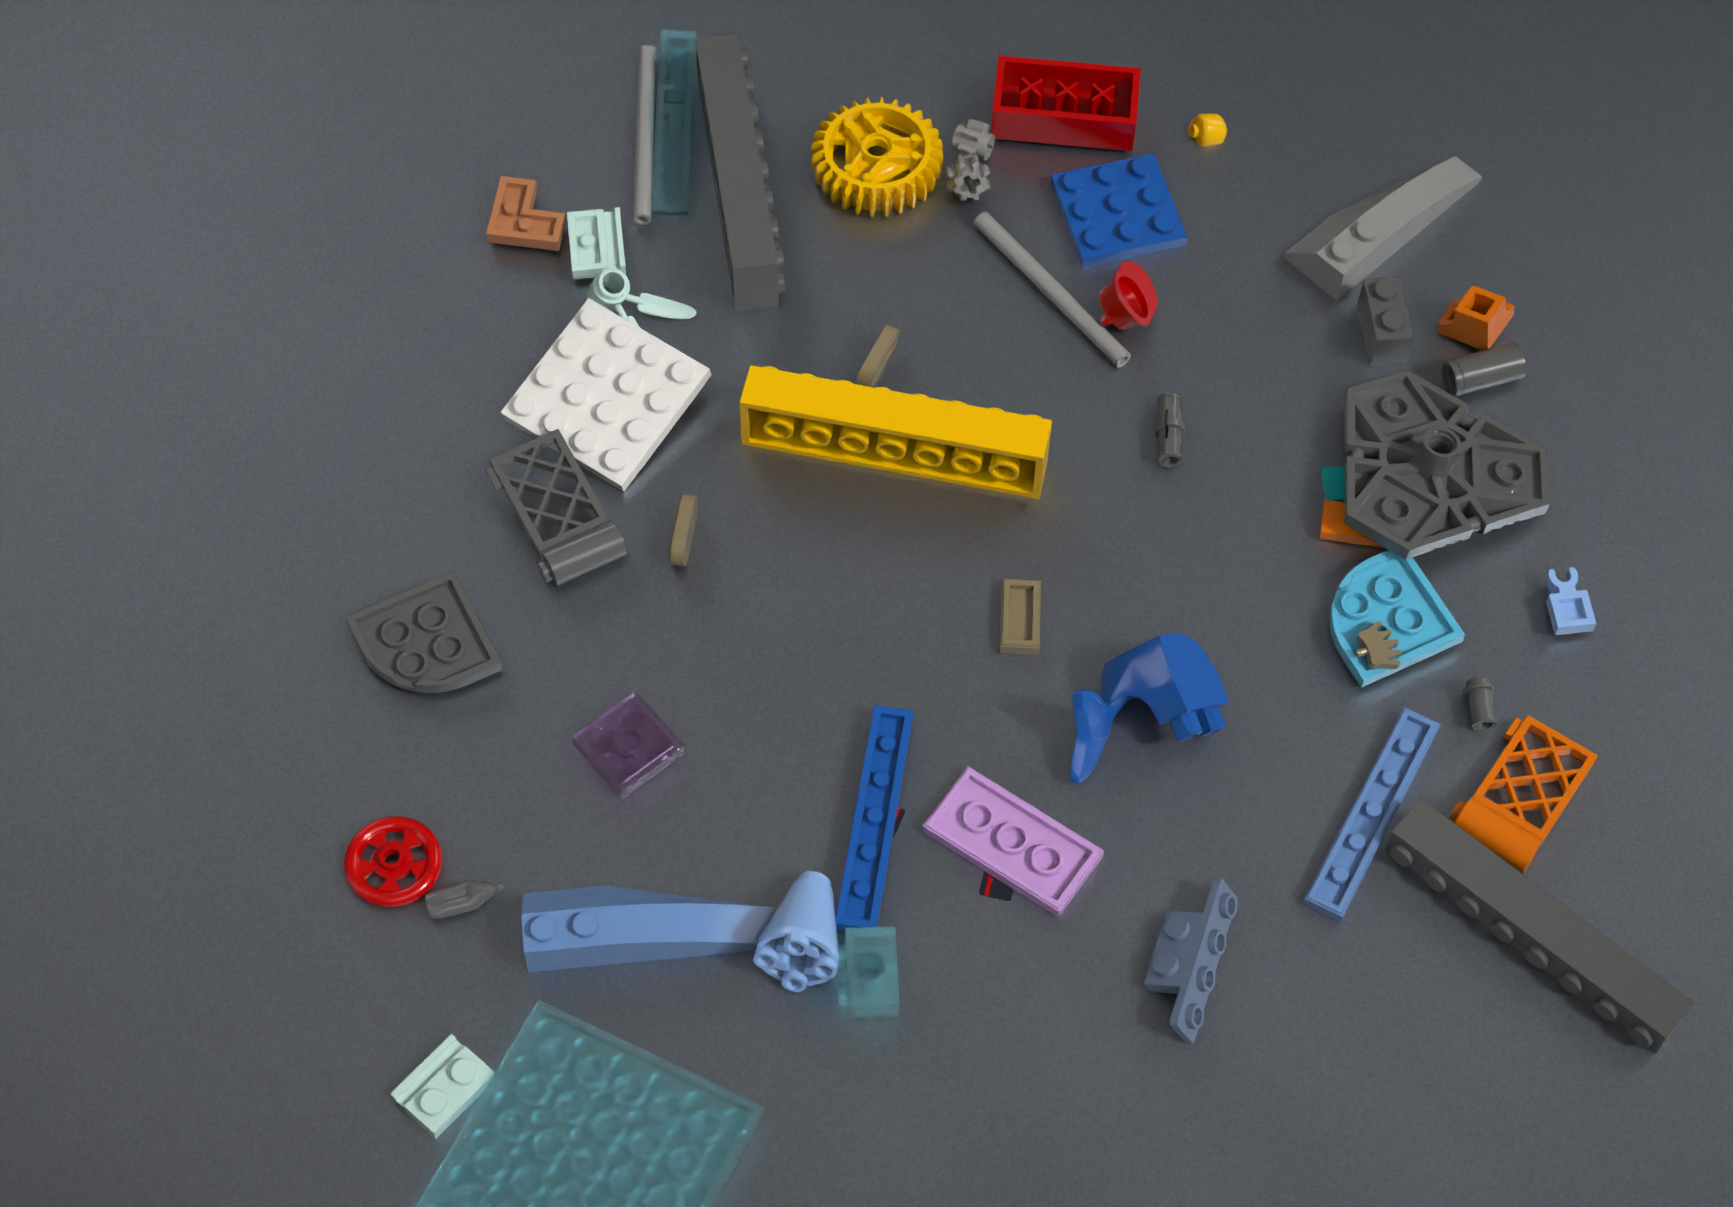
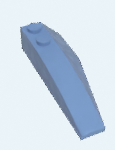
[521,885,774,973]

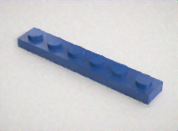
[836,705,914,936]

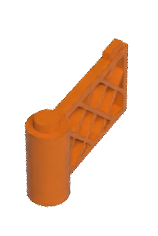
[1448,715,1598,874]

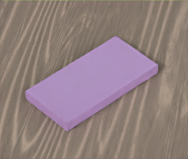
[922,766,1104,918]

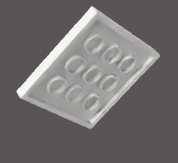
[500,298,712,492]

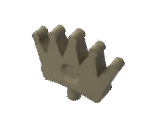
[1355,621,1401,669]

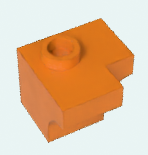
[1438,285,1514,351]

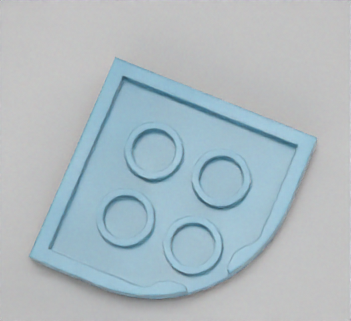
[1330,550,1465,688]

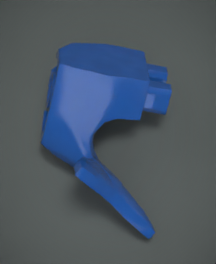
[1070,632,1229,784]

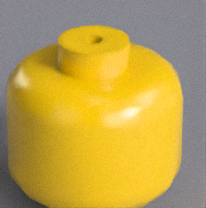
[1188,113,1227,147]

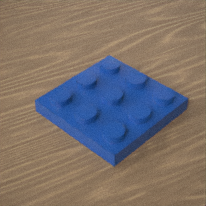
[1050,153,1187,268]

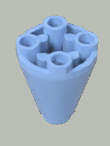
[753,871,839,992]

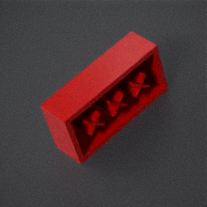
[991,55,1141,151]

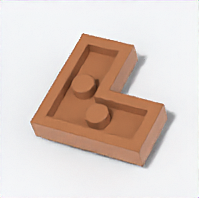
[486,176,566,251]

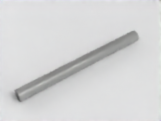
[633,45,656,225]
[974,212,1131,367]

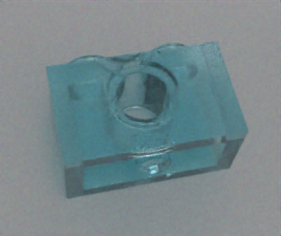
[838,926,899,1022]

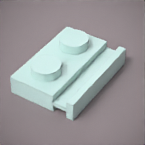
[567,207,626,280]
[390,1034,497,1139]

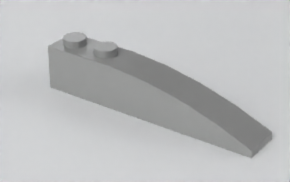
[1283,156,1482,301]

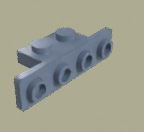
[1144,879,1238,1043]

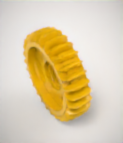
[811,97,943,217]

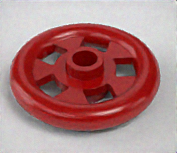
[344,816,442,907]

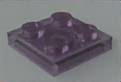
[572,691,686,799]

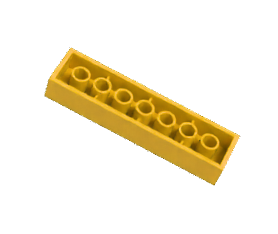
[740,365,1052,499]

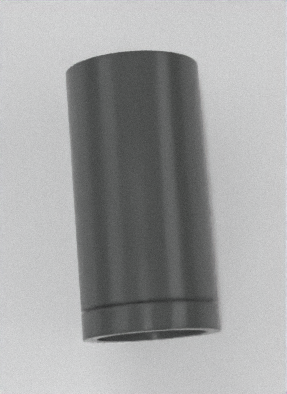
[1441,343,1526,397]

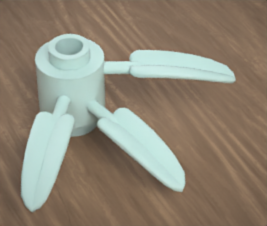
[587,268,696,328]

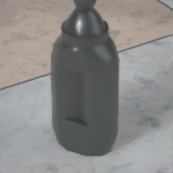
[425,880,504,919]

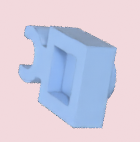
[1546,567,1597,635]

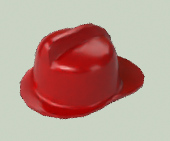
[1099,261,1158,331]

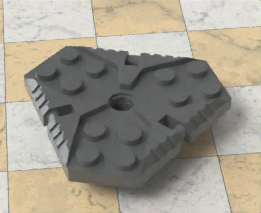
[1344,370,1550,560]

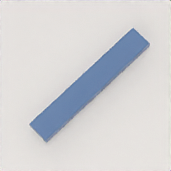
[1303,707,1440,923]

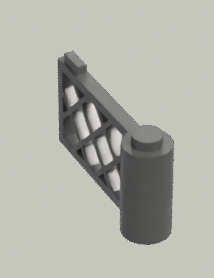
[485,429,627,587]

